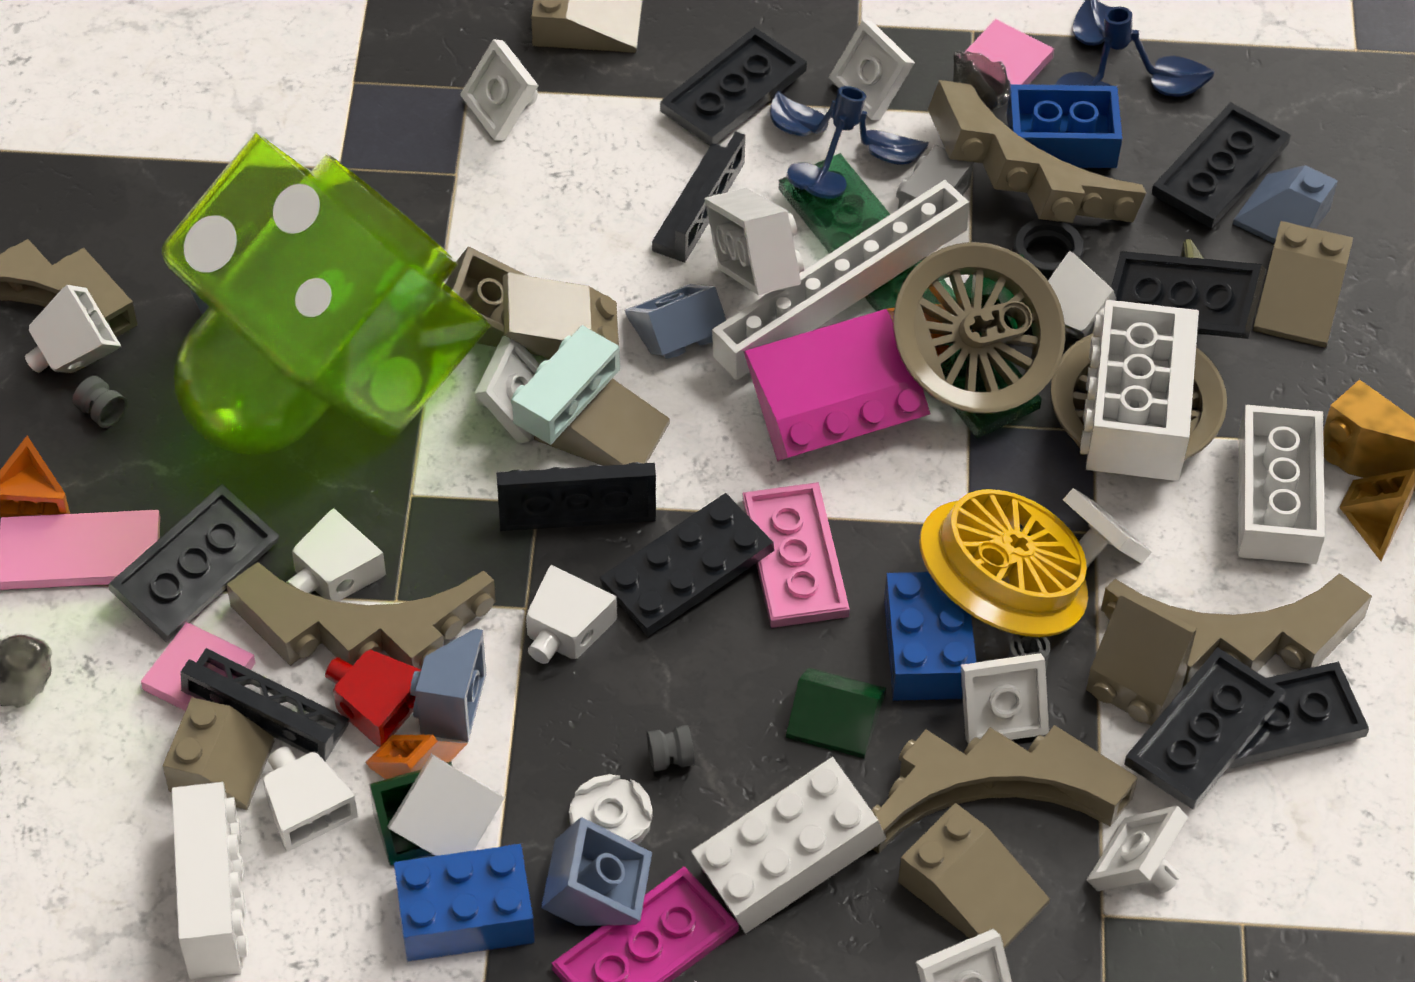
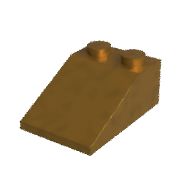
[1323,379,1415,492]

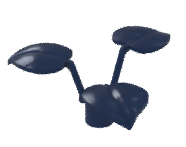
[1055,0,1214,97]
[770,86,929,199]

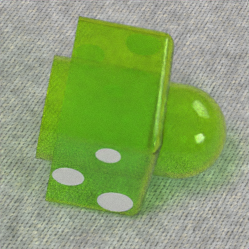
[162,132,492,455]

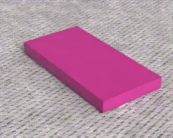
[552,866,739,982]

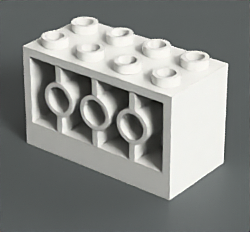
[1080,299,1199,481]

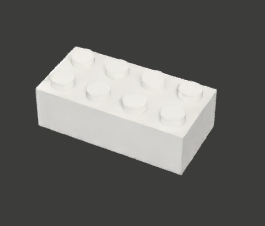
[704,188,804,295]
[1238,405,1325,564]
[691,757,886,934]
[172,782,248,980]

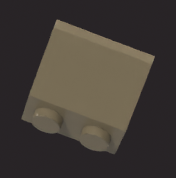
[163,697,275,810]

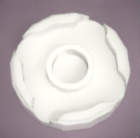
[569,774,652,845]

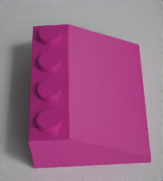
[744,309,931,461]

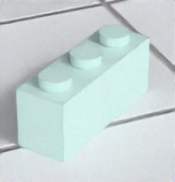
[511,325,620,445]

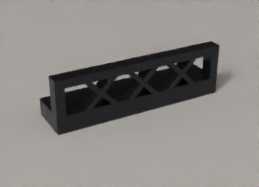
[652,131,746,263]
[181,648,349,761]

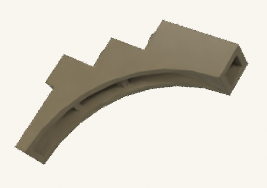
[928,80,1146,223]
[0,239,138,337]
[226,562,496,669]
[1101,573,1372,688]
[871,725,1138,854]

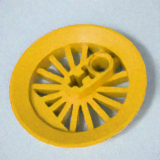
[919,489,1088,637]

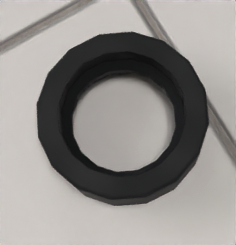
[1013,219,1083,280]

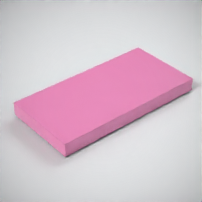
[742,482,850,628]
[0,510,161,590]

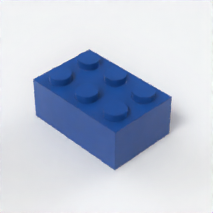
[1007,84,1122,168]
[884,572,976,701]
[394,844,535,962]

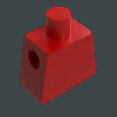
[325,650,421,747]

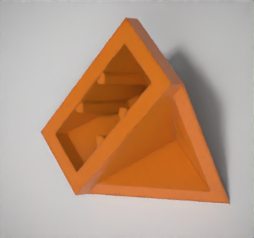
[0,436,70,517]
[365,735,468,779]

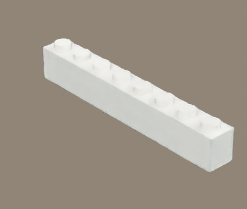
[712,180,969,380]

